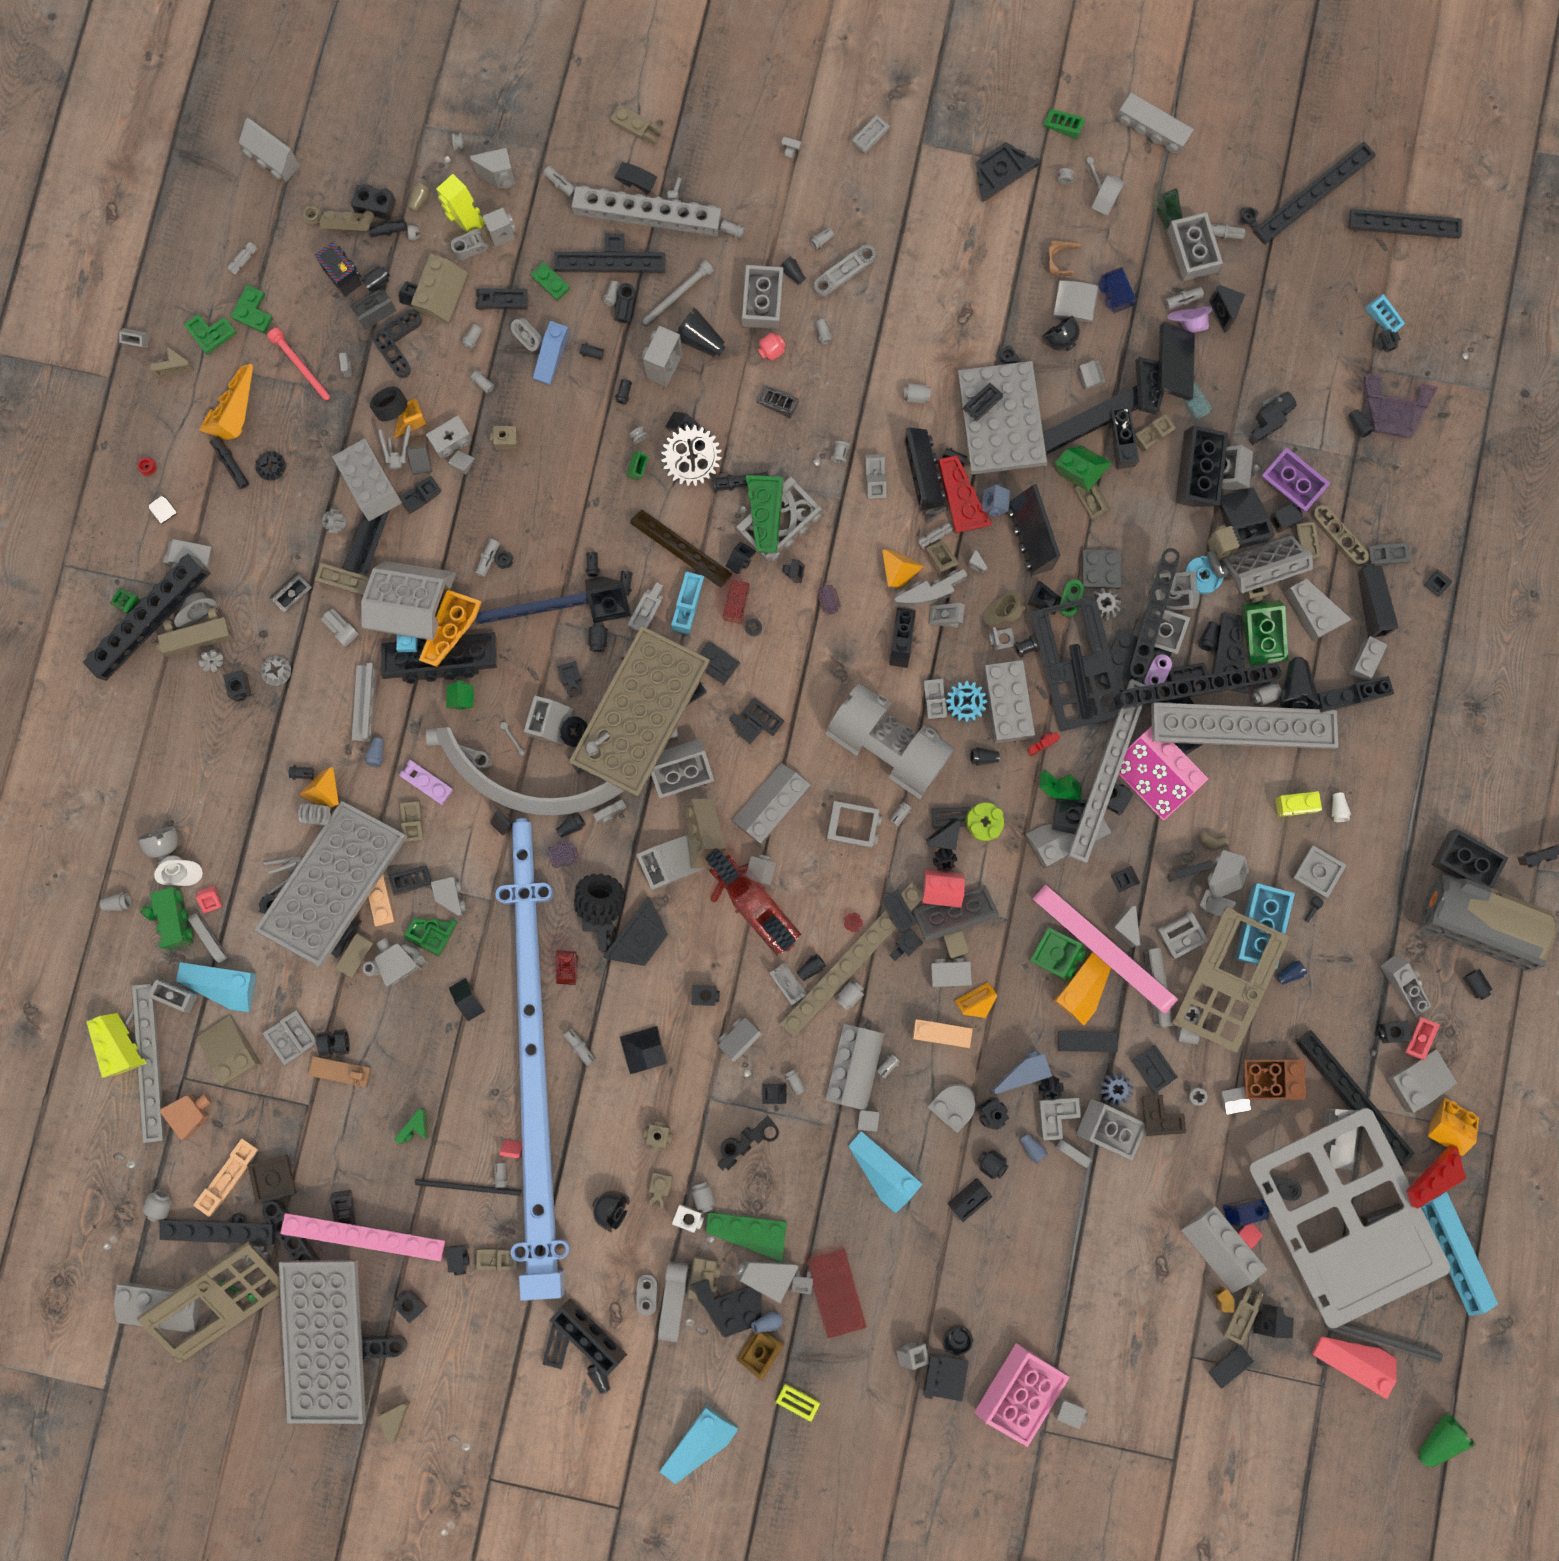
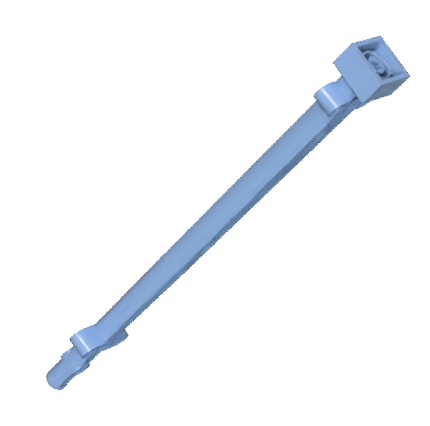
[495,818,571,1301]

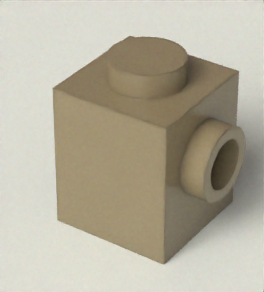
[490,426,519,450]

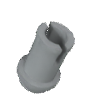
[720,219,745,239]
[810,227,834,250]
[603,281,621,306]
[815,319,833,345]
[462,324,483,349]
[470,370,495,394]
[889,802,912,827]
[876,1053,901,1079]
[784,1069,806,1095]
[493,1163,509,1188]

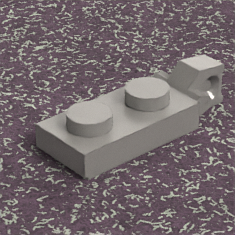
[627,582,664,632]

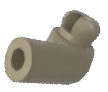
[1200,832,1229,850]

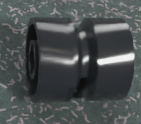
[316,1029,350,1058]

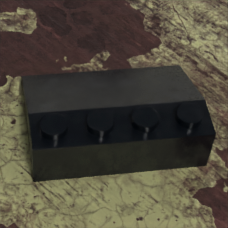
[1007,484,1061,576]

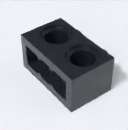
[351,184,396,220]

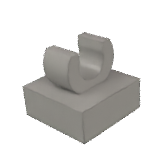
[781,136,802,158]
[791,1270,813,1294]

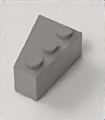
[1285,579,1352,642]
[1324,1108,1358,1170]

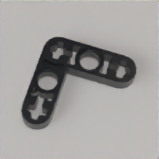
[373,310,422,378]

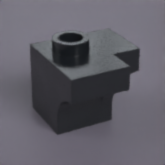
[1253,1304,1294,1338]

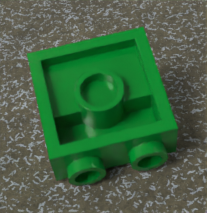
[1030,927,1086,981]

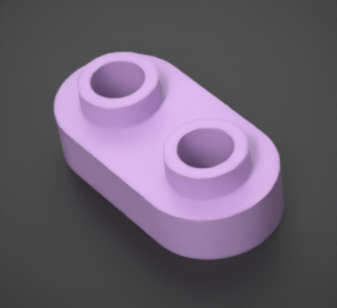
[1143,655,1172,686]

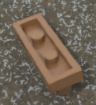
[308,1056,371,1087]

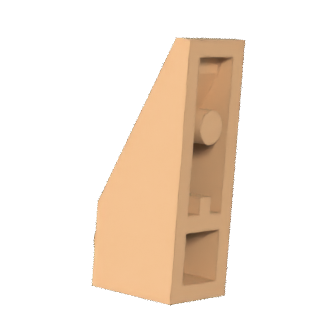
[912,1019,972,1048]

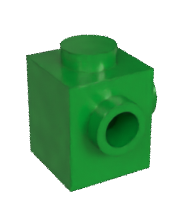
[446,680,474,710]

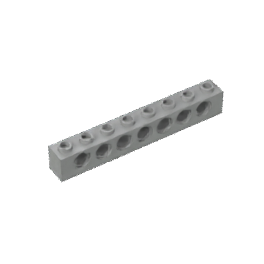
[572,186,722,237]

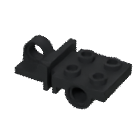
[717,1115,779,1171]

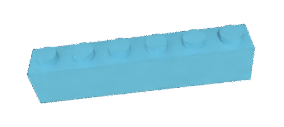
[1421,1192,1498,1316]

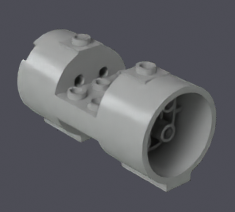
[826,683,955,799]

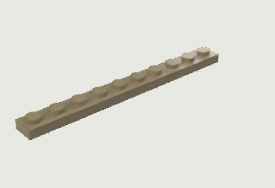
[780,882,923,1037]

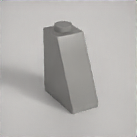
[735,1260,799,1303]

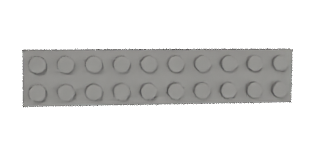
[1151,703,1338,749]

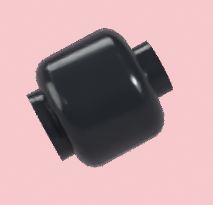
[978,1150,1009,1179]

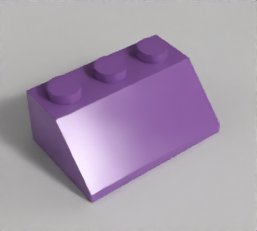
[1261,447,1330,512]

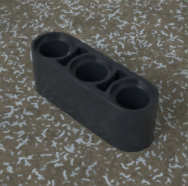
[361,1335,407,1359]

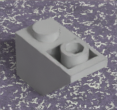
[431,877,467,917]

